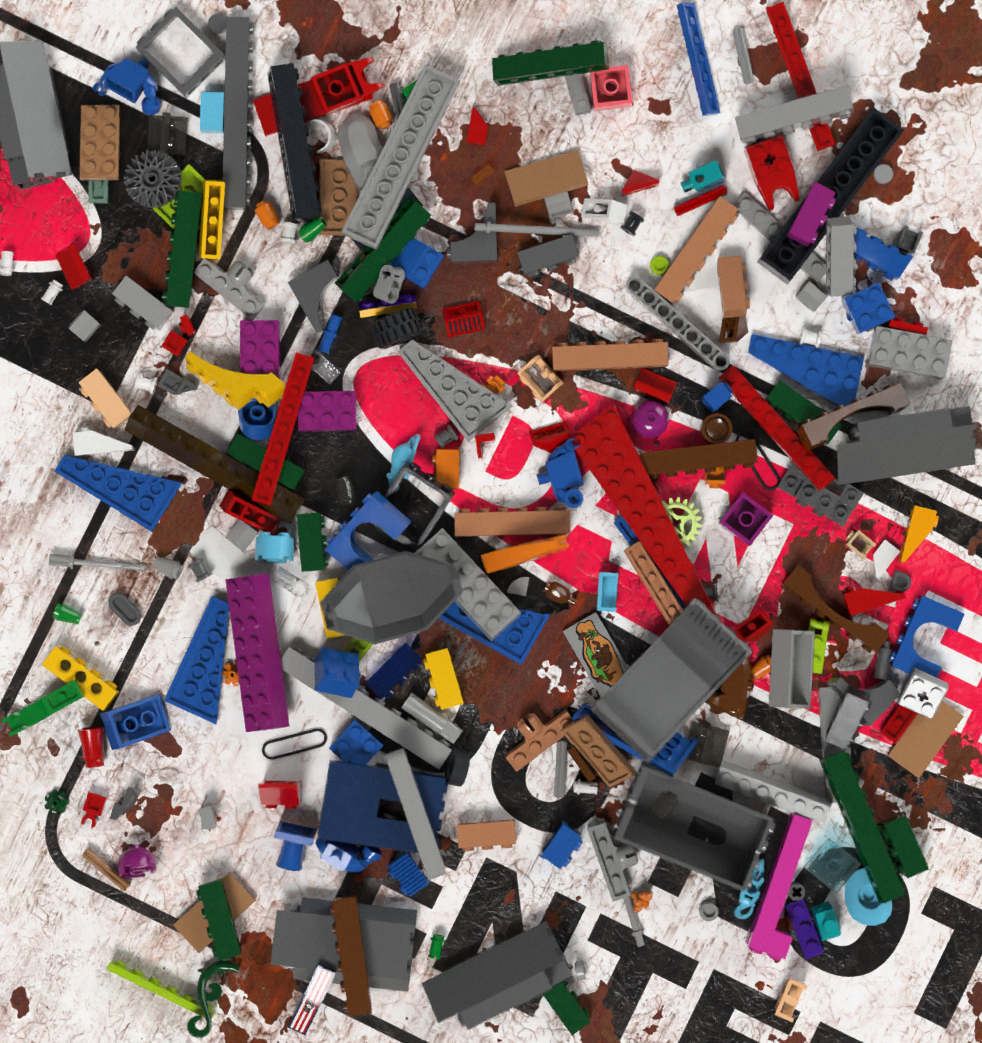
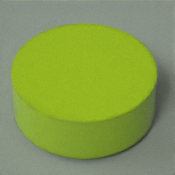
[650,256,669,276]

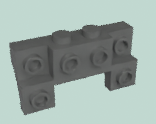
[777,462,864,527]

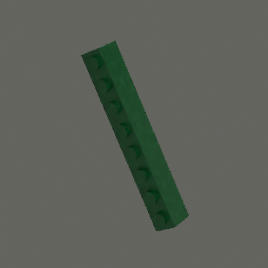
[819,750,905,903]

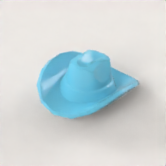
[845,868,892,926]

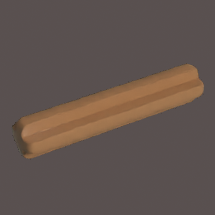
[82,848,131,891]

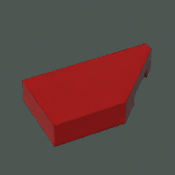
[466,107,488,146]

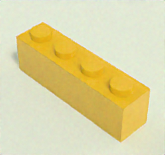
[199,180,225,259]

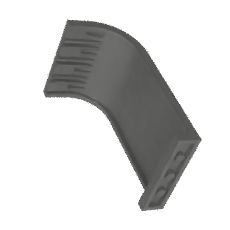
[591,598,752,763]

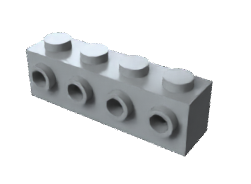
[826,216,857,297]

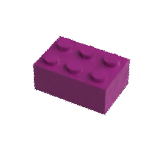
[240,320,280,379]
[298,391,357,432]

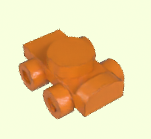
[483,375,505,394]

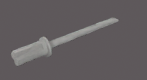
[49,554,147,571]

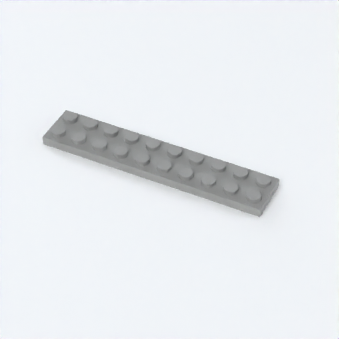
[342,64,460,250]

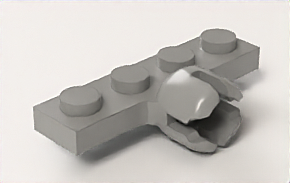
[193,258,266,320]
[587,822,639,902]

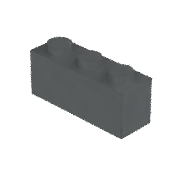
[517,234,579,278]

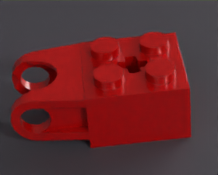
[310,57,385,116]
[744,135,799,211]

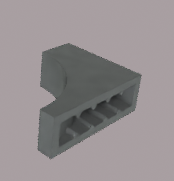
[447,203,497,264]
[288,260,339,334]
[827,677,901,726]

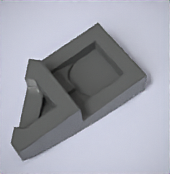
[157,369,198,395]
[110,787,141,820]

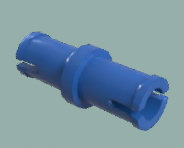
[318,314,343,354]

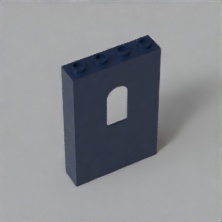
[318,759,448,853]

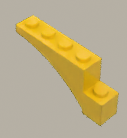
[185,351,285,410]

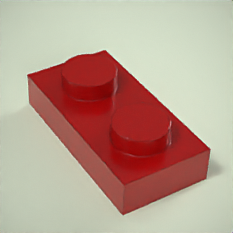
[887,317,928,335]
[880,705,918,744]

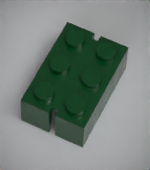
[880,813,929,878]

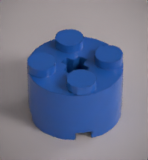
[238,398,277,440]

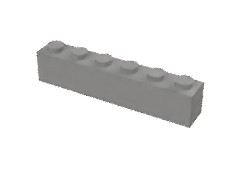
[817,687,851,803]
[714,761,833,824]

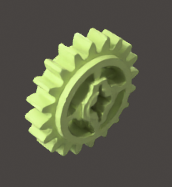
[662,497,703,546]

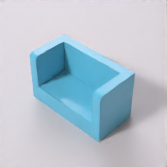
[200,92,225,134]
[596,572,619,612]

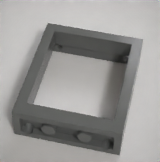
[136,7,225,99]

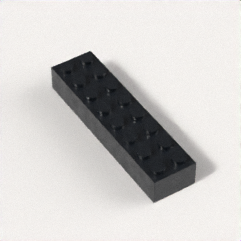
[267,63,322,223]

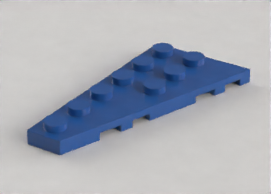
[747,334,864,407]
[54,455,183,532]
[164,596,229,725]
[438,602,550,666]
[572,704,699,777]

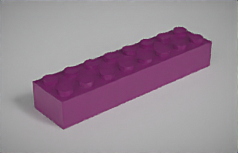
[225,573,290,732]

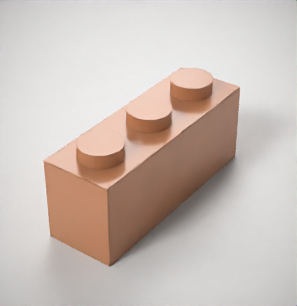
[717,256,750,318]
[457,819,516,851]

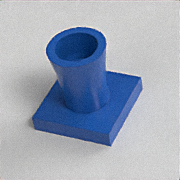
[274,821,317,871]

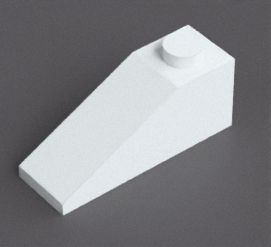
[73,428,135,457]

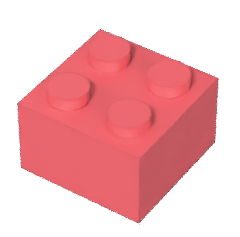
[589,65,632,111]

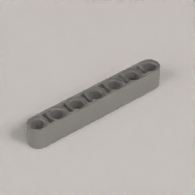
[625,276,730,371]
[385,748,447,880]

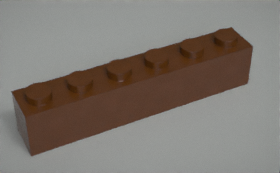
[640,439,758,479]
[329,895,373,1017]

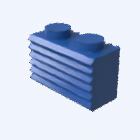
[701,382,733,413]
[387,851,429,897]

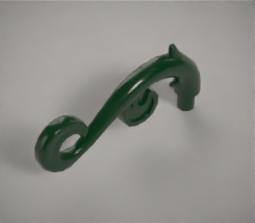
[187,960,240,1038]

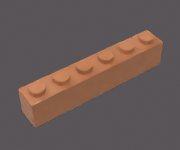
[654,196,739,305]
[552,339,668,371]
[454,507,570,537]

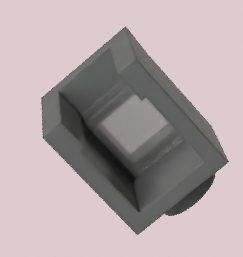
[895,225,923,256]

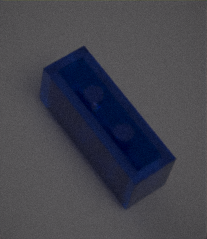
[365,642,423,700]

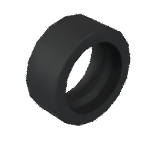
[445,748,470,787]

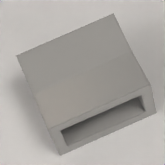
[544,192,573,219]
[795,280,829,313]
[68,309,101,342]
[225,520,258,552]
[198,804,216,829]

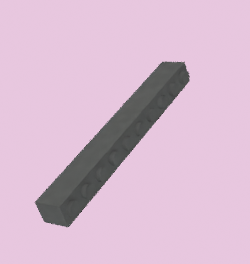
[223,17,254,210]

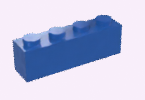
[854,227,913,281]

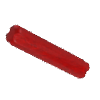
[673,185,728,216]

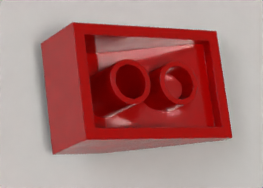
[258,780,302,809]

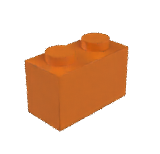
[432,449,460,489]

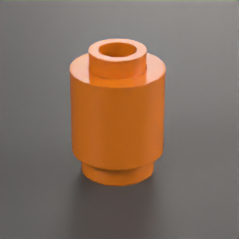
[369,100,394,130]
[254,200,281,230]

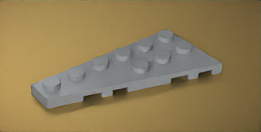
[397,340,513,442]

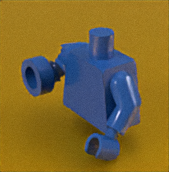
[93,58,161,115]
[536,438,584,508]
[316,837,383,872]

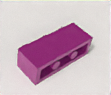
[787,182,836,247]

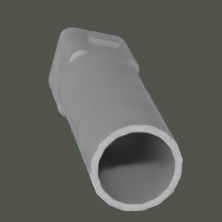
[565,74,592,116]
[401,693,463,744]

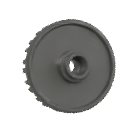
[124,150,182,208]

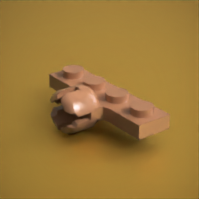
[504,709,573,772]

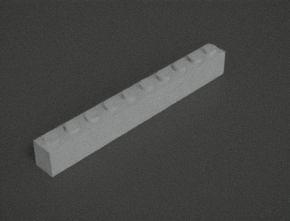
[281,646,452,770]

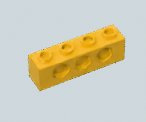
[42,645,119,711]

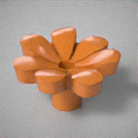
[222,661,239,687]
[631,891,652,913]

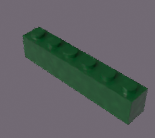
[492,40,609,86]
[163,190,202,308]
[335,196,431,302]

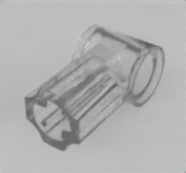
[307,350,341,385]
[271,566,310,597]

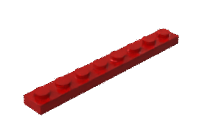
[766,1,836,152]
[252,353,314,506]
[719,365,835,492]

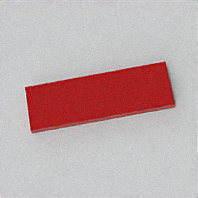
[253,70,373,137]

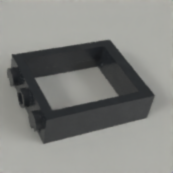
[372,461,456,552]

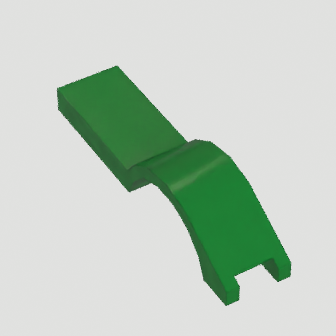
[1,680,85,737]

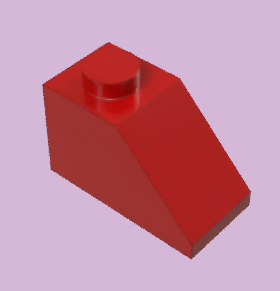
[732,609,773,644]

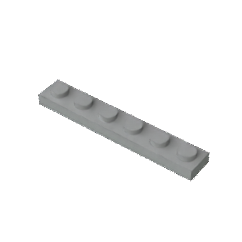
[733,192,826,283]

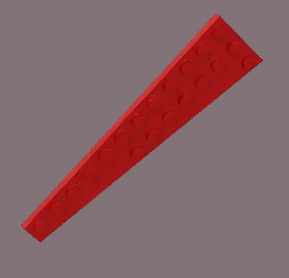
[567,405,717,615]

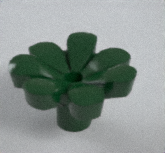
[44,789,70,815]

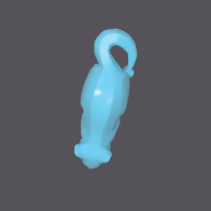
[386,434,421,493]
[734,858,765,919]

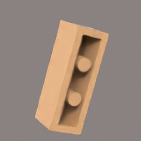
[78,369,132,429]

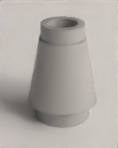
[153,557,183,579]

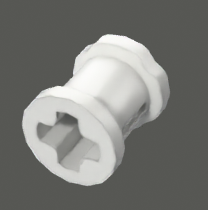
[279,222,299,244]
[799,327,822,348]
[134,373,158,394]

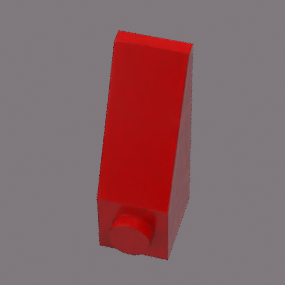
[219,489,282,536]
[842,586,906,616]

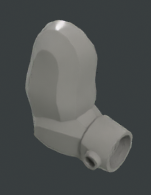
[337,114,418,191]

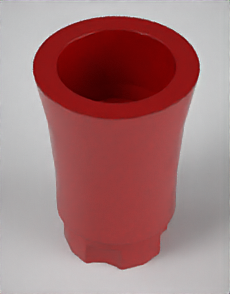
[77,726,105,768]

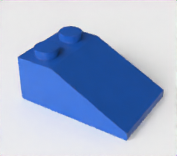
[391,238,444,291]
[100,694,171,750]

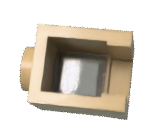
[845,530,876,559]

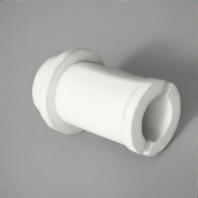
[0,251,14,276]
[41,279,63,305]
[573,779,598,795]

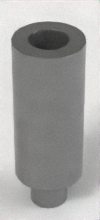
[873,641,892,680]

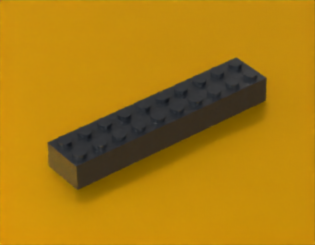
[757,107,904,285]

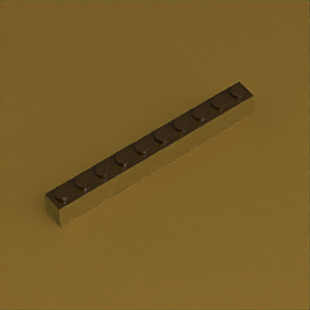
[125,405,305,524]

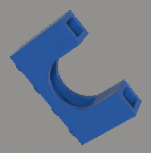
[325,491,412,571]
[889,595,965,678]

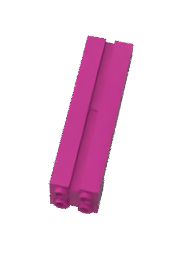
[745,812,813,961]

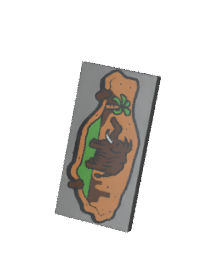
[563,612,629,697]

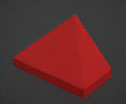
[621,170,659,197]
[529,421,570,453]

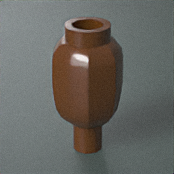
[542,581,577,606]

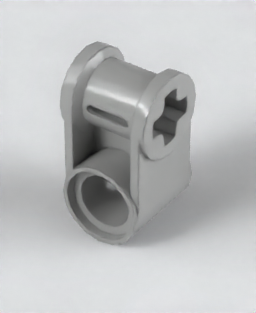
[373,265,405,304]

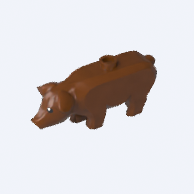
[708,627,754,719]

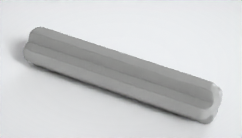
[733,28,754,84]
[554,741,567,798]

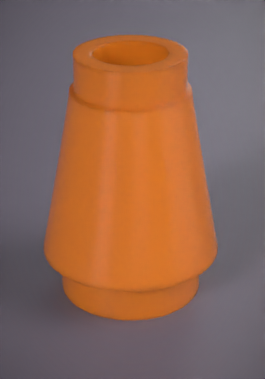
[751,654,771,681]

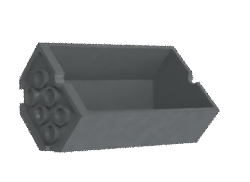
[612,764,775,892]

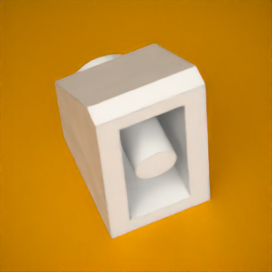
[581,198,627,224]

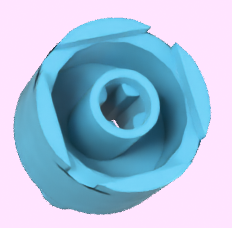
[255,532,294,564]

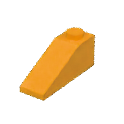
[898,505,939,563]

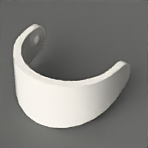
[306,120,337,154]

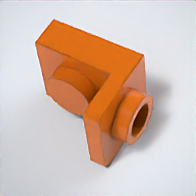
[705,467,725,489]

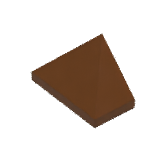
[719,316,749,343]

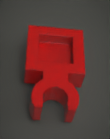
[81,791,108,828]

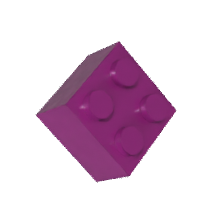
[718,492,774,546]

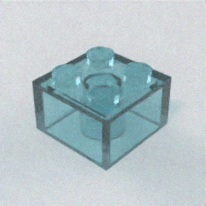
[804,837,861,894]

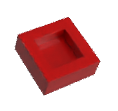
[178,314,196,336]
[161,330,188,357]

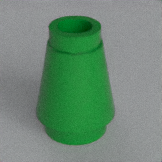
[298,217,327,243]
[52,603,82,625]

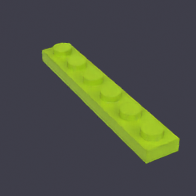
[107,959,216,1019]

